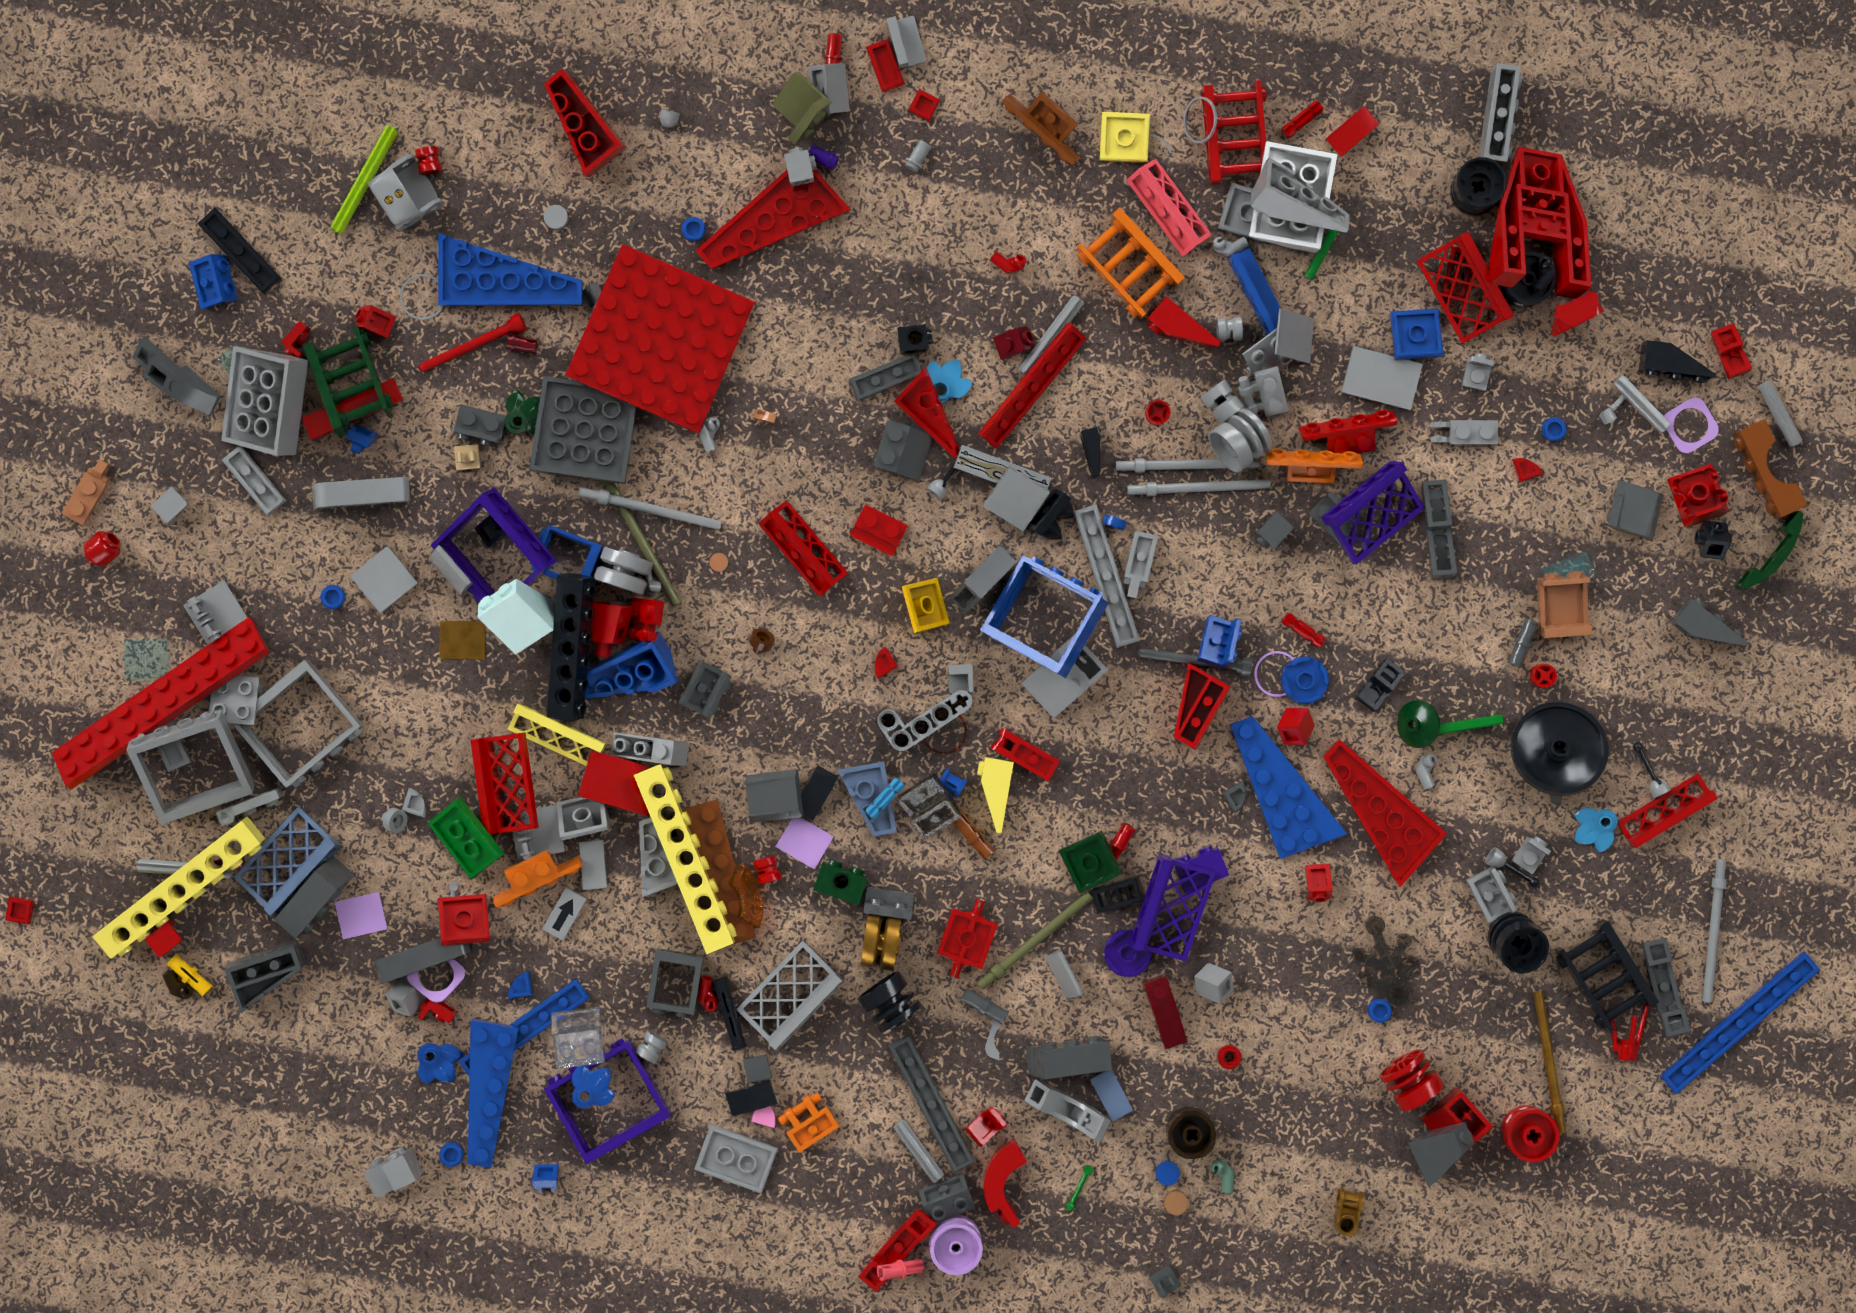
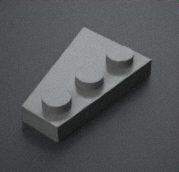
[639,813,678,897]

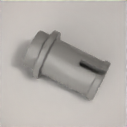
[905,140,932,173]

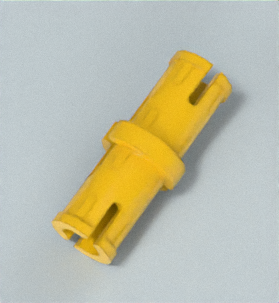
[167,954,213,997]

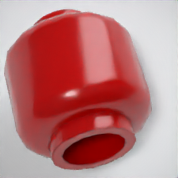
[83,531,120,567]

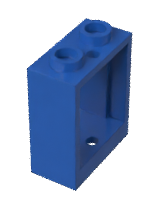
[529,525,604,580]

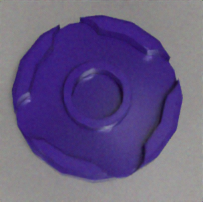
[1104,929,1151,977]

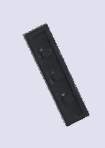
[197,207,282,294]

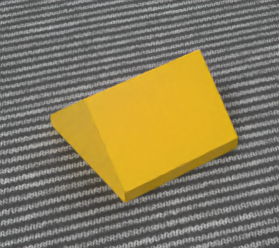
[902,578,950,633]

